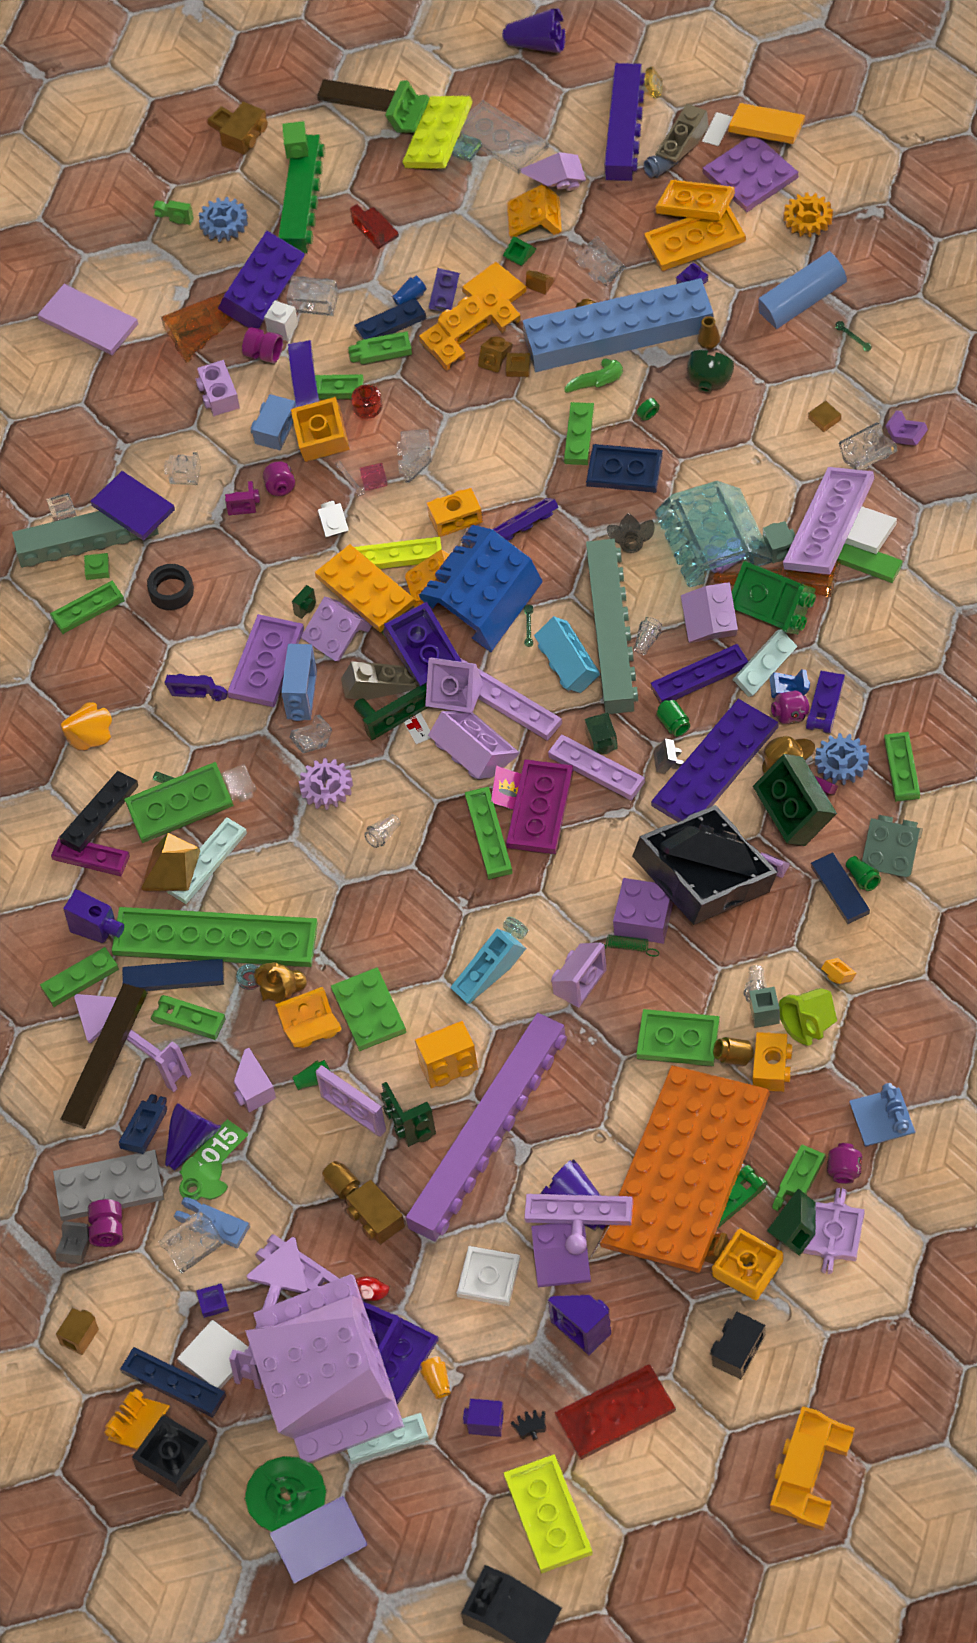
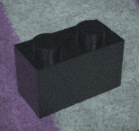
[710,1311,766,1380]

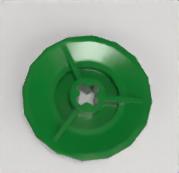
[245,1456,326,1532]

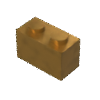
[219,101,268,155]
[346,1179,405,1245]

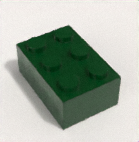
[752,754,837,846]

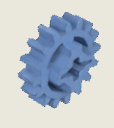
[199,197,248,242]
[815,733,869,785]

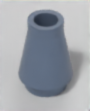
[643,155,678,178]

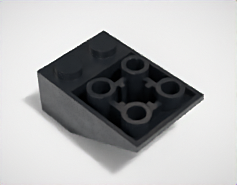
[461,1565,562,1643]

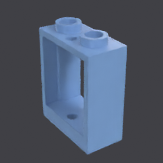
[281,644,317,721]

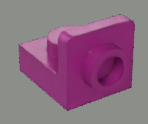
[225,481,260,516]

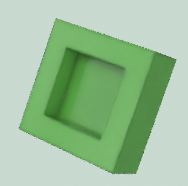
[84,553,110,580]

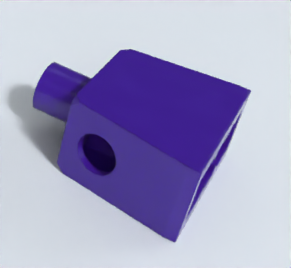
[63,889,124,943]

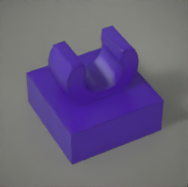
[676,262,709,284]

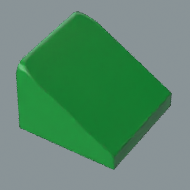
[503,236,537,266]

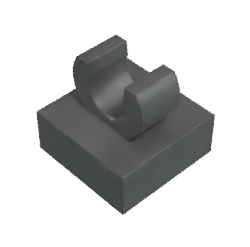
[653,739,683,774]

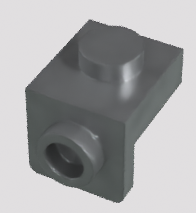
[56,1221,90,1264]

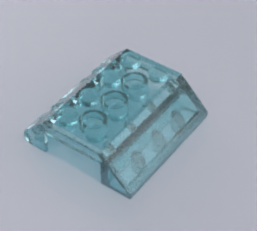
[655,481,773,587]

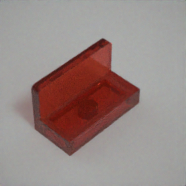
[350,204,399,249]

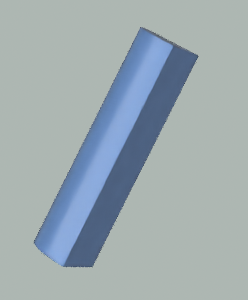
[759,251,847,329]

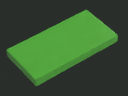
[125,762,234,843]

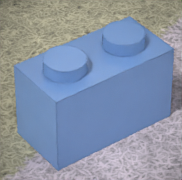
[251,394,296,451]

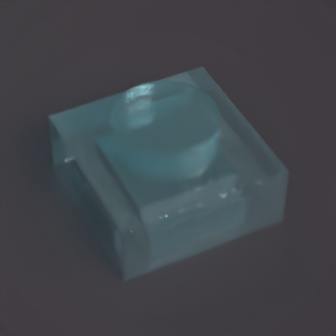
[452,134,483,162]

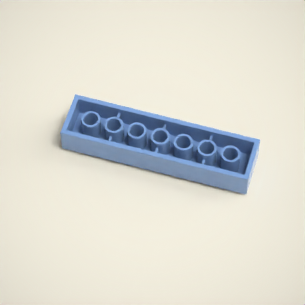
[523,278,714,372]

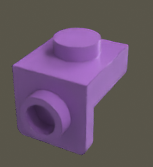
[886,410,928,446]

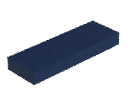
[811,852,870,924]

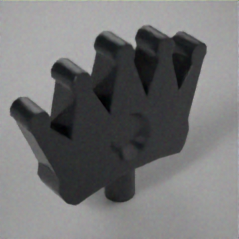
[511,1410,546,1440]

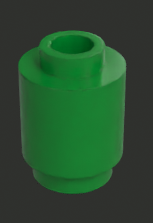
[656,700,691,737]

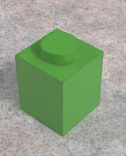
[282,121,309,159]

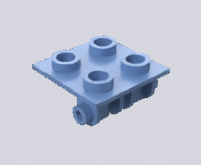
[849,1083,915,1147]

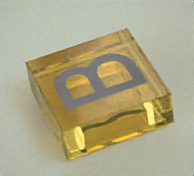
[644,66,663,99]

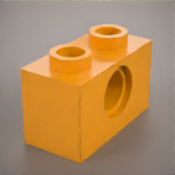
[427,488,483,537]
[753,1032,793,1092]

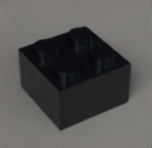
[132,1415,211,1496]

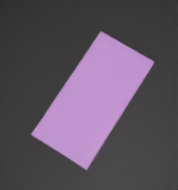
[38,284,138,355]

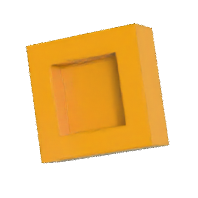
[821,958,857,984]

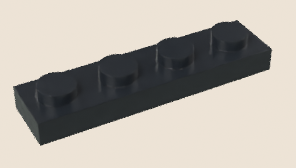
[59,771,138,853]

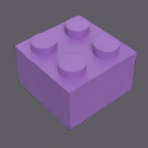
[613,878,673,944]

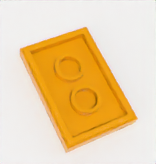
[728,103,805,144]
[655,180,735,221]

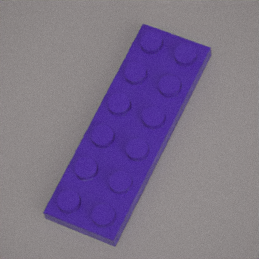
[651,698,779,822]

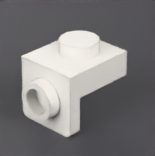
[317,501,348,538]

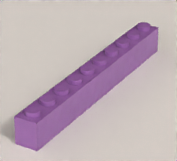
[406,1012,567,1242]

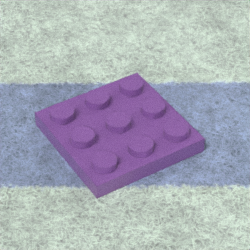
[703,136,798,213]

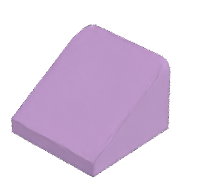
[761,852,790,878]

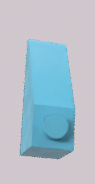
[450,929,527,1004]

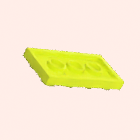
[403,96,473,168]
[504,1454,593,1574]

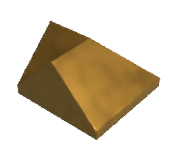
[141,833,200,891]

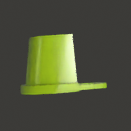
[779,988,837,1046]

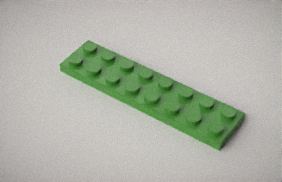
[112,907,318,967]

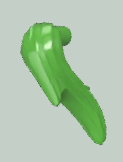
[565,358,623,393]

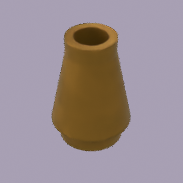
[697,316,721,349]

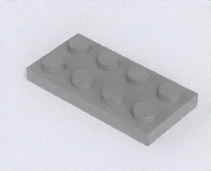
[53,1150,164,1221]

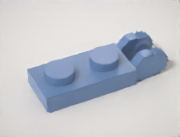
[174,1197,250,1249]

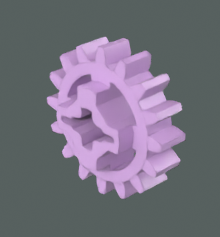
[299,758,353,810]

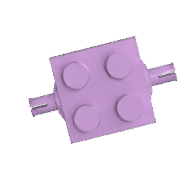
[803,1188,865,1274]

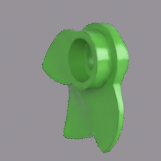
[179,1157,228,1201]

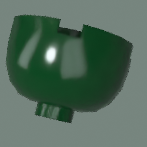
[687,350,734,392]

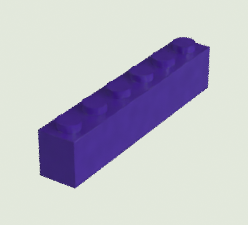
[605,63,646,181]

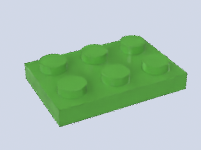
[331,967,407,1052]
[637,1009,720,1066]

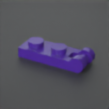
[806,670,845,734]

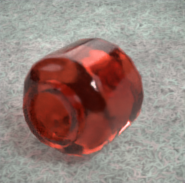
[351,384,383,419]

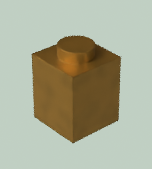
[56,1307,99,1356]

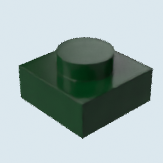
[292,585,316,619]

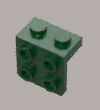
[380,1082,436,1147]

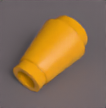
[420,1357,451,1399]

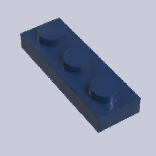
[354,298,427,340]

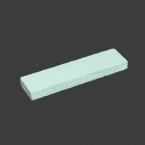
[167,817,247,904]

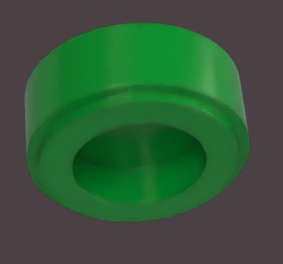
[636,398,660,421]

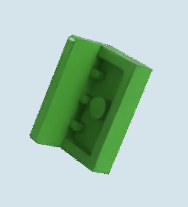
[385,80,430,133]

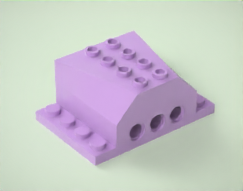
[246,1274,404,1463]

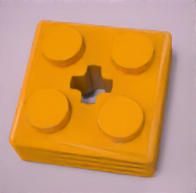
[712,1228,784,1300]

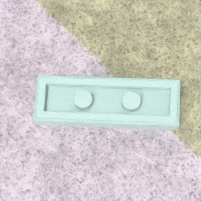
[347,1413,429,1464]

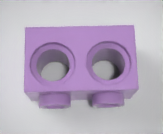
[195,360,240,416]

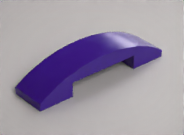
[288,340,320,407]

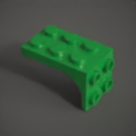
[731,561,816,634]

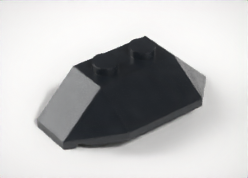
[659,824,758,877]

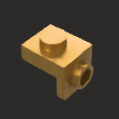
[478,336,513,372]

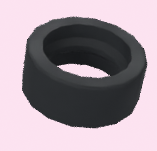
[147,564,194,610]

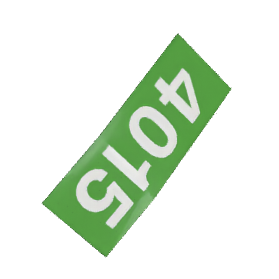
[179,1119,249,1174]

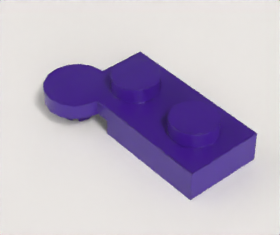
[164,674,228,701]

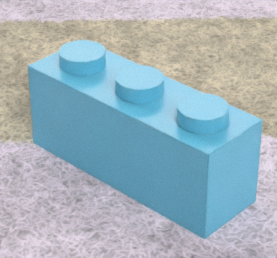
[534,616,600,693]

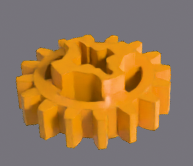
[784,192,833,237]

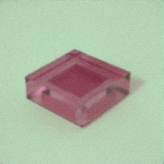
[359,463,388,491]

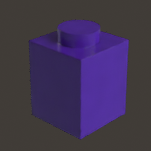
[463,1398,504,1437]

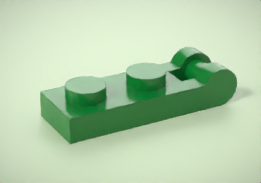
[717,1165,768,1229]

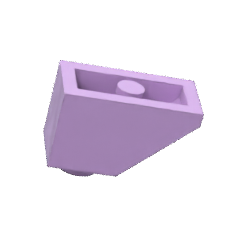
[233,1048,276,1112]

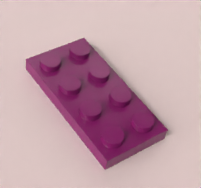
[506,759,574,854]

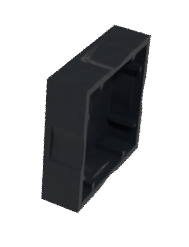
[632,805,778,925]

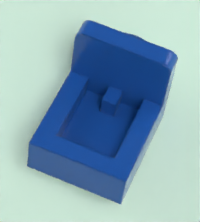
[769,669,810,698]

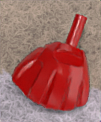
[355,1276,390,1301]

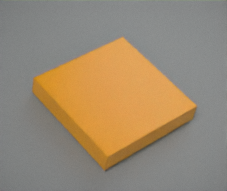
[462,261,527,303]

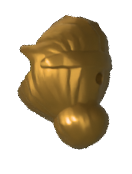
[253,962,307,1003]

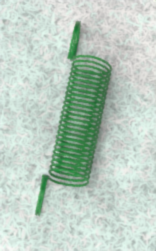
[597,934,659,957]

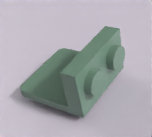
[862,815,923,877]

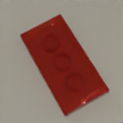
[554,1364,676,1460]

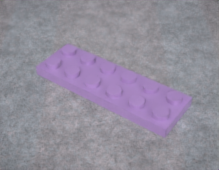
[783,467,874,575]

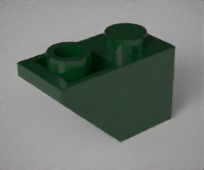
[767,1189,816,1256]

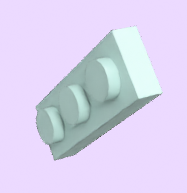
[733,629,797,697]

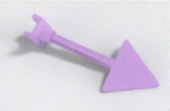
[74,994,192,1092]
[229,1237,308,1389]

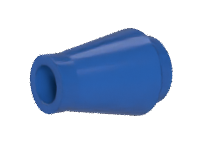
[392,275,427,305]

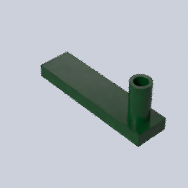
[354,684,428,741]

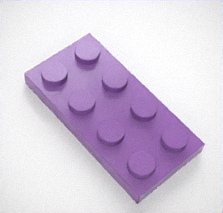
[227,614,304,707]

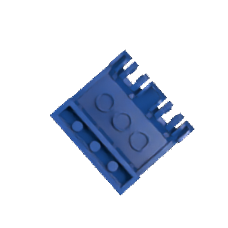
[419,525,543,652]

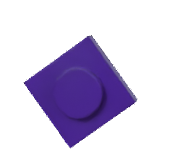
[196,1283,229,1318]

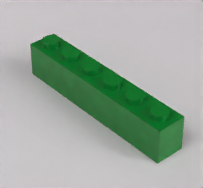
[278,134,325,253]

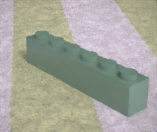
[12,511,159,568]

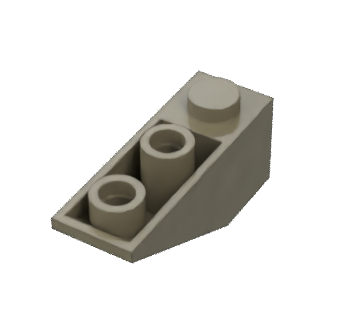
[656,103,708,163]
[341,661,419,700]

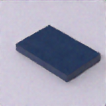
[586,444,663,493]

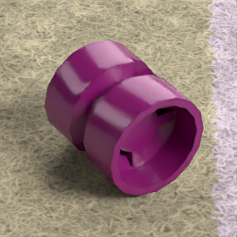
[242,327,283,364]
[88,1199,123,1247]

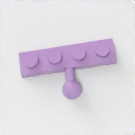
[524,1194,633,1255]

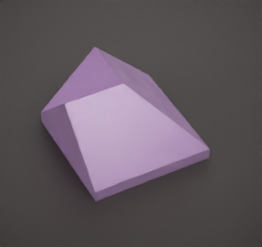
[426,658,483,713]

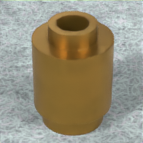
[713,1037,754,1066]
[322,1161,360,1199]

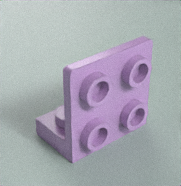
[301,596,372,661]

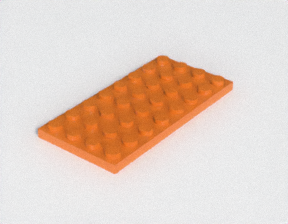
[600,1065,770,1273]

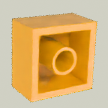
[291,397,350,462]
[415,1020,478,1088]

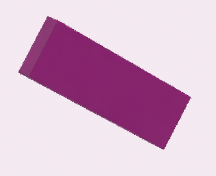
[51,835,130,877]

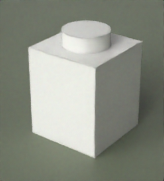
[264,301,298,341]

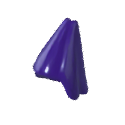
[165,1103,221,1171]

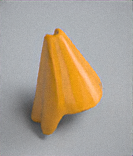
[61,702,112,750]

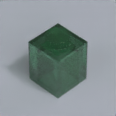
[584,712,618,754]

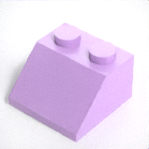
[521,152,586,191]
[681,582,738,643]
[551,943,607,1008]

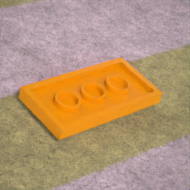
[644,205,746,271]
[315,544,415,632]

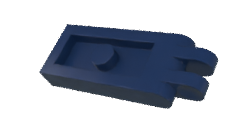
[119,1094,167,1154]

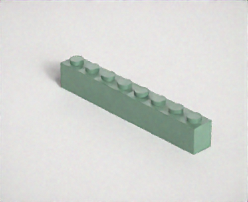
[586,539,639,714]

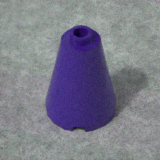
[503,8,565,53]
[540,1159,606,1231]

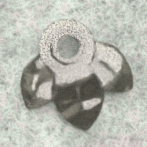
[607,513,655,553]

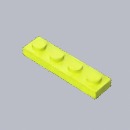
[354,537,442,569]

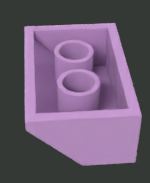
[428,711,520,779]

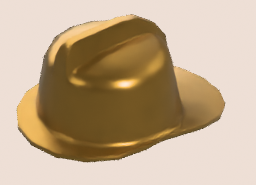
[762,736,815,773]

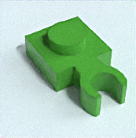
[153,200,194,225]

